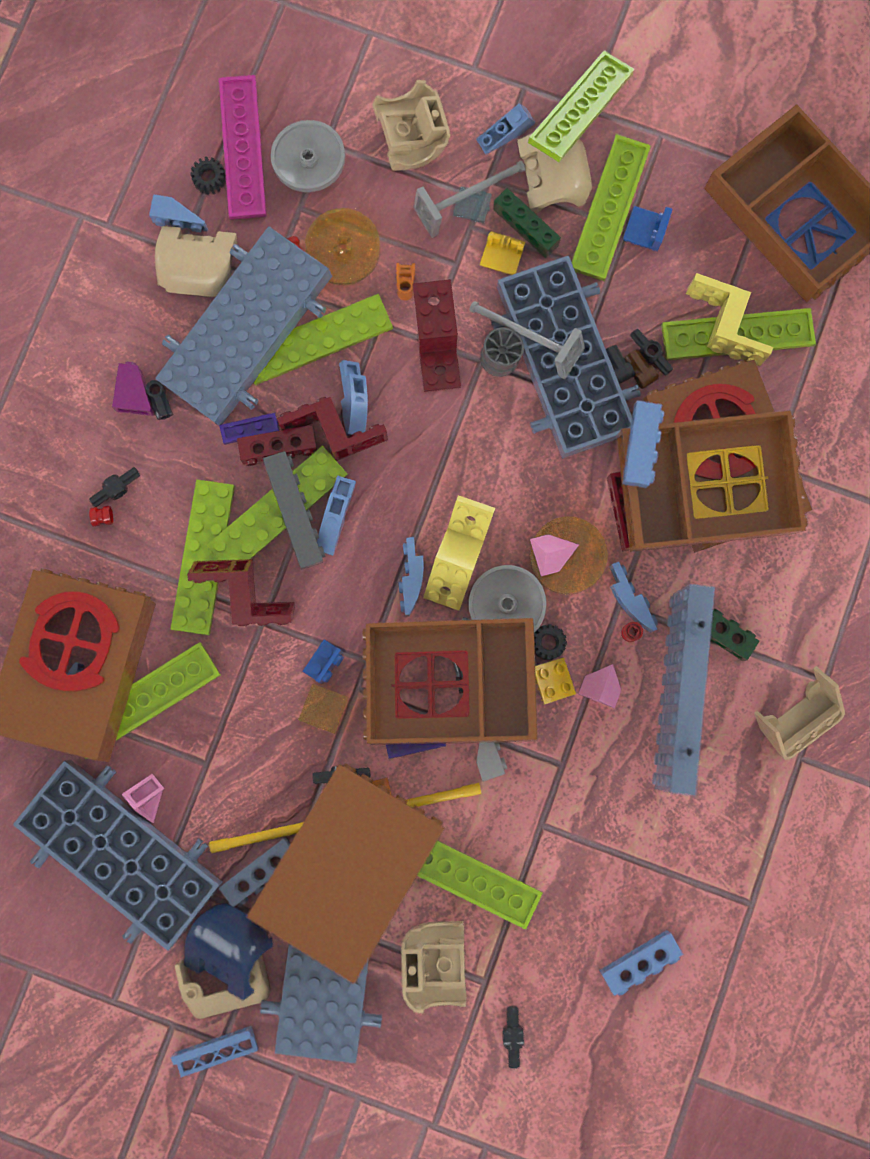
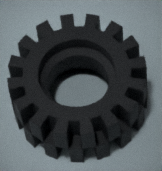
[190,157,226,195]
[534,624,567,660]

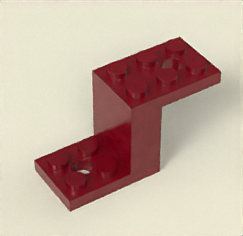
[412,279,461,392]
[277,397,388,461]
[187,559,295,626]

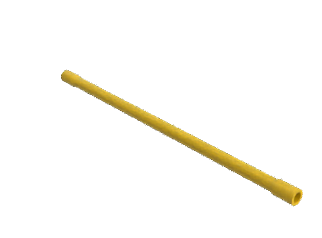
[209,782,482,853]

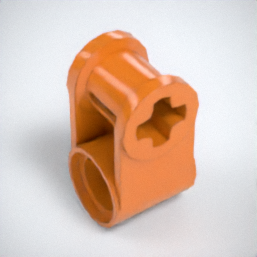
[396,262,415,301]

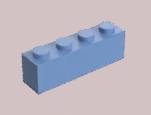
[622,401,664,488]

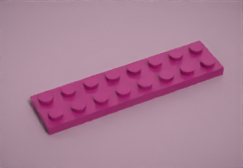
[219,75,267,220]

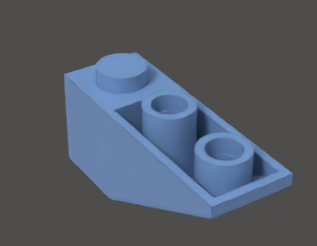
[476,103,536,155]
[149,194,208,232]

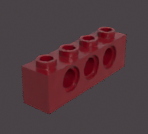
[237,425,317,466]
[607,472,630,552]

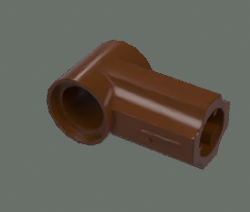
[624,349,659,389]

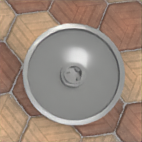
[271,120,345,192]
[469,565,546,632]

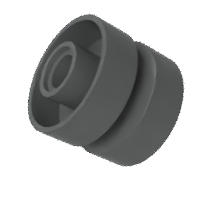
[480,328,524,377]

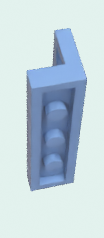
[171,1025,259,1077]

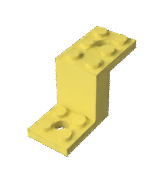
[686,273,773,366]
[423,495,495,611]

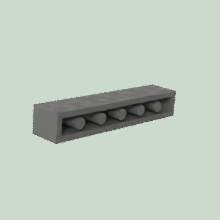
[263,451,325,570]

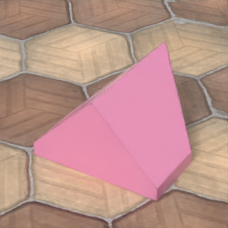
[530,535,579,577]
[578,664,621,708]
[122,774,164,823]

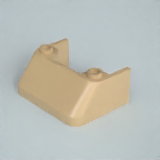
[754,666,845,760]
[175,955,271,1019]

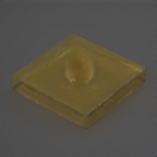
[298,684,349,734]

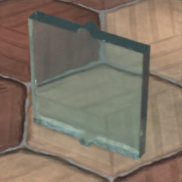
[453,186,492,223]

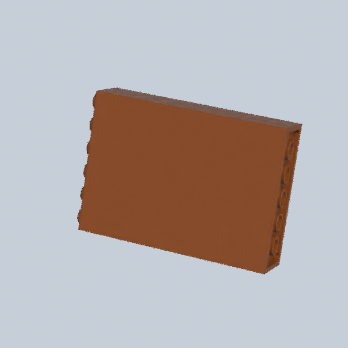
[247,763,444,984]

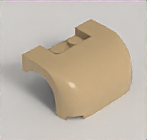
[372,80,450,171]
[517,134,592,214]
[155,226,237,297]
[401,921,466,1013]

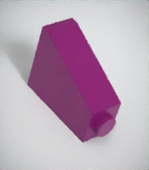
[112,361,155,416]

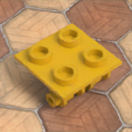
[479,231,526,275]
[535,657,576,705]

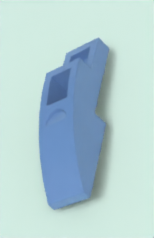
[339,360,368,436]
[317,476,356,556]
[398,537,424,617]
[609,562,658,633]

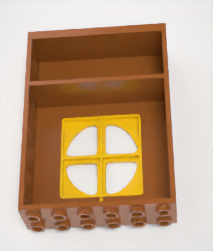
[617,410,808,552]

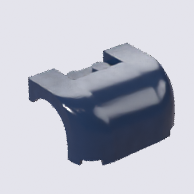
[184,903,273,1001]

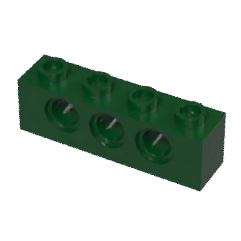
[493,188,561,259]
[710,608,760,661]

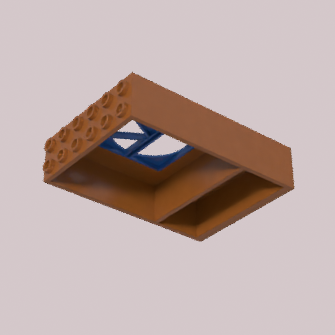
[704,104,870,303]

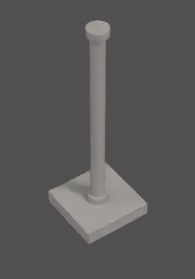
[413,160,525,238]
[470,301,585,379]

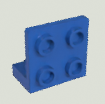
[623,206,673,252]
[302,639,344,684]

